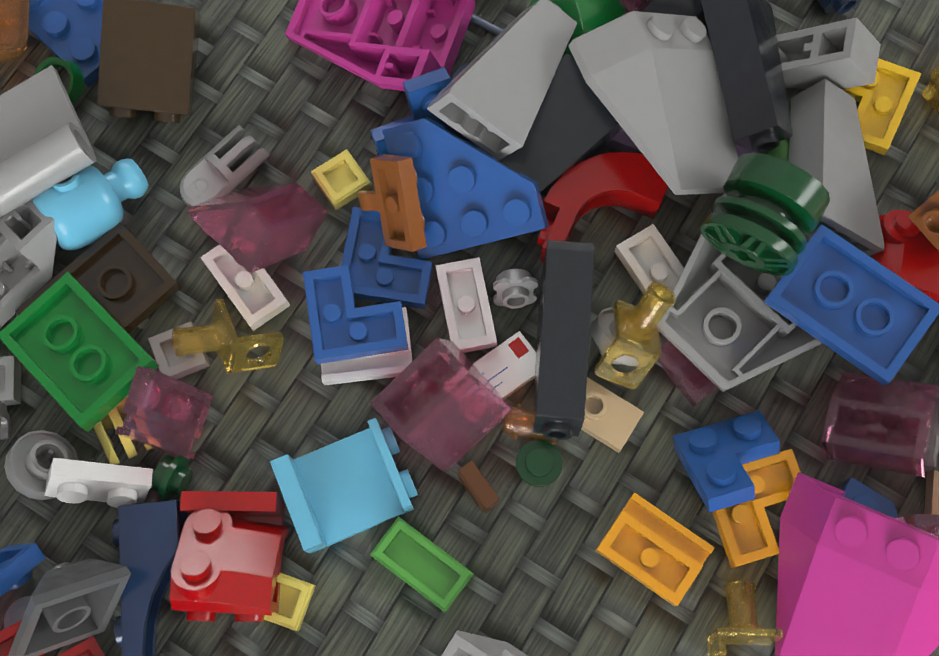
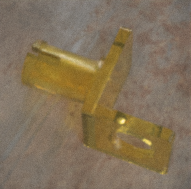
[595,282,676,389]
[172,299,284,374]
[708,581,783,656]

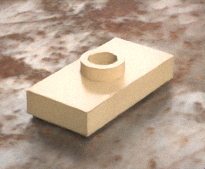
[581,377,644,453]

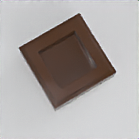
[458,460,500,513]

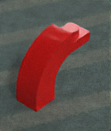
[536,152,668,263]

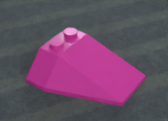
[285,0,475,91]
[775,472,939,656]

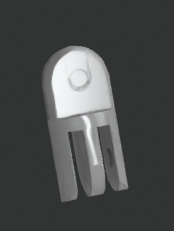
[180,125,270,210]

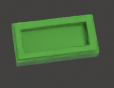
[370,516,474,613]

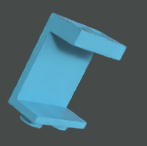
[270,418,418,554]

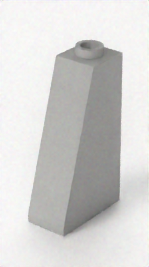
[427,0,577,160]
[789,79,884,256]

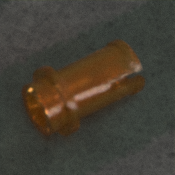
[502,403,559,444]

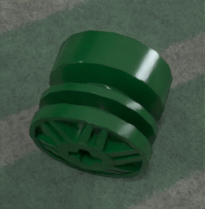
[700,152,830,276]

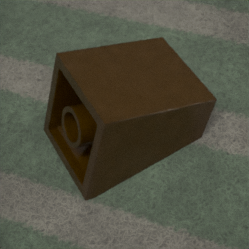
[97,0,200,123]

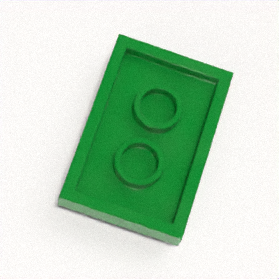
[0,272,160,432]

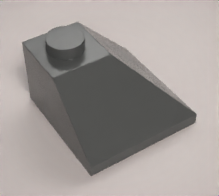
[8,558,131,656]

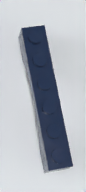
[112,500,188,656]

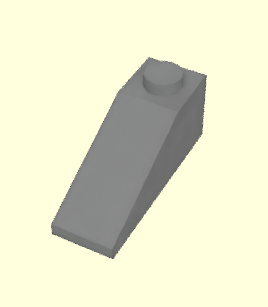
[777,17,881,89]

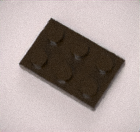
[15,222,181,333]

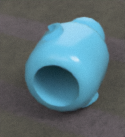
[33,159,149,250]

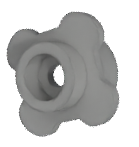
[493,269,538,308]

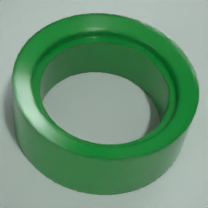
[34,57,84,104]

